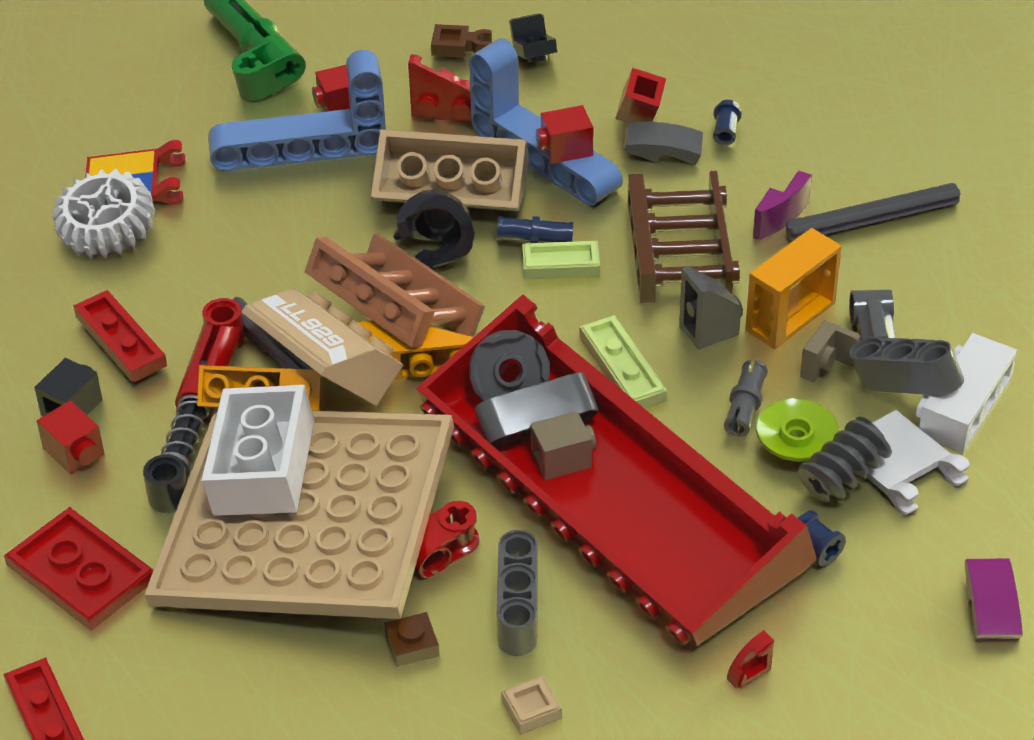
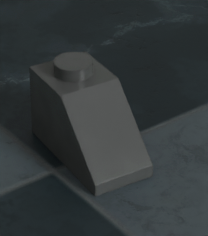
[679,266,743,350]

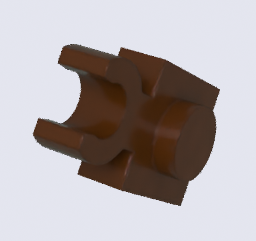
[431,24,492,58]

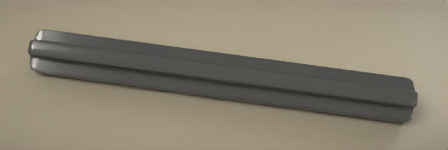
[786,183,961,242]

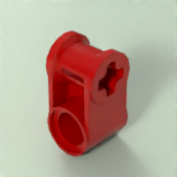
[415,501,480,578]

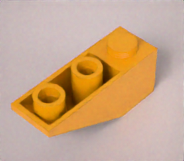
[357,320,473,380]
[197,365,328,411]

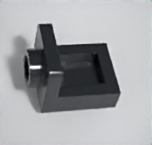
[509,13,558,62]

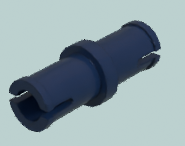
[497,216,573,243]

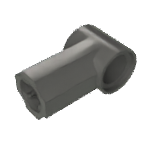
[849,289,896,341]

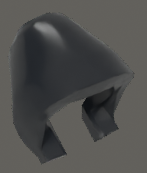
[393,189,475,270]

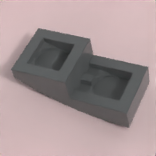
[623,122,703,165]

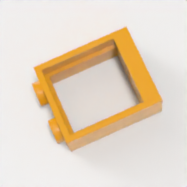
[745,228,842,349]

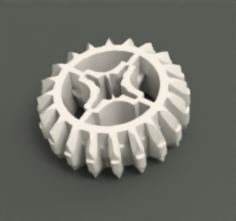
[52,169,155,260]

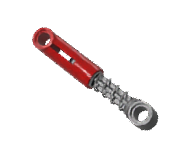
[143,298,245,513]

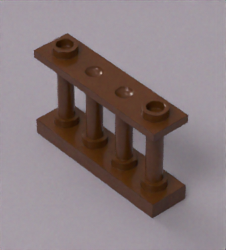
[627,171,740,303]

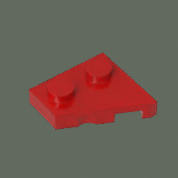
[408,54,472,123]

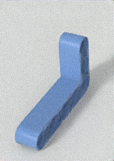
[469,38,623,206]
[208,50,386,171]

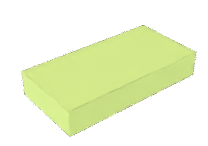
[522,241,600,279]

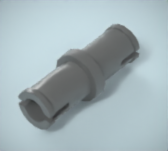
[724,360,768,437]

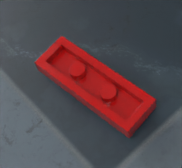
[73,290,167,382]

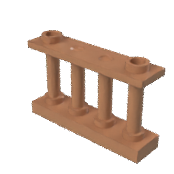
[304,233,485,348]

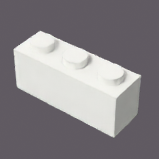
[916,333,1017,453]

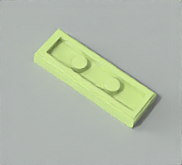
[579,315,667,408]

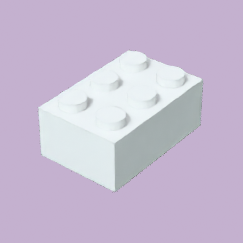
[201,385,315,516]

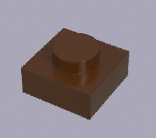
[384,612,440,667]

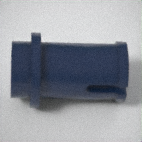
[713,100,742,145]

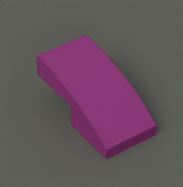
[753,170,812,240]
[965,558,1023,640]

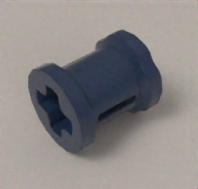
[798,510,846,566]

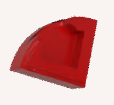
[727,630,774,689]

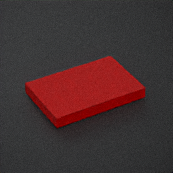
[4,507,154,631]

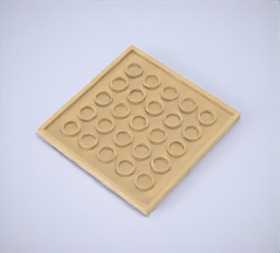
[144,408,454,619]

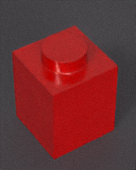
[312,65,350,112]
[615,68,667,123]
[536,105,594,164]
[36,400,105,475]

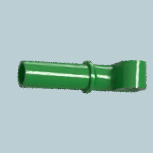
[204,0,306,101]

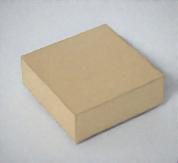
[501,676,562,735]

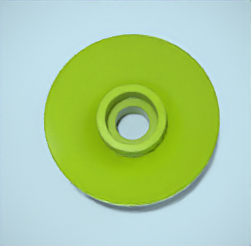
[756,398,839,462]

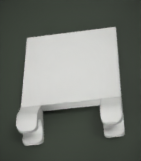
[867,410,970,515]

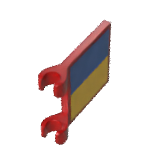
[85,140,186,205]

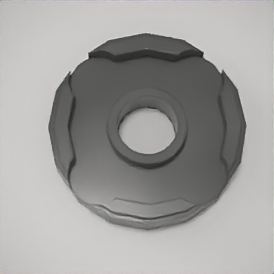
[469,330,550,402]

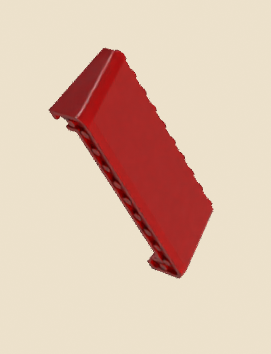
[416,294,817,647]

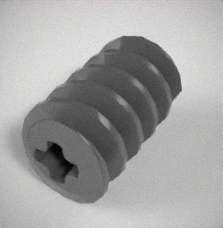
[798,416,892,503]

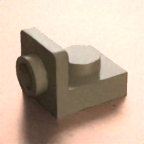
[800,320,860,382]

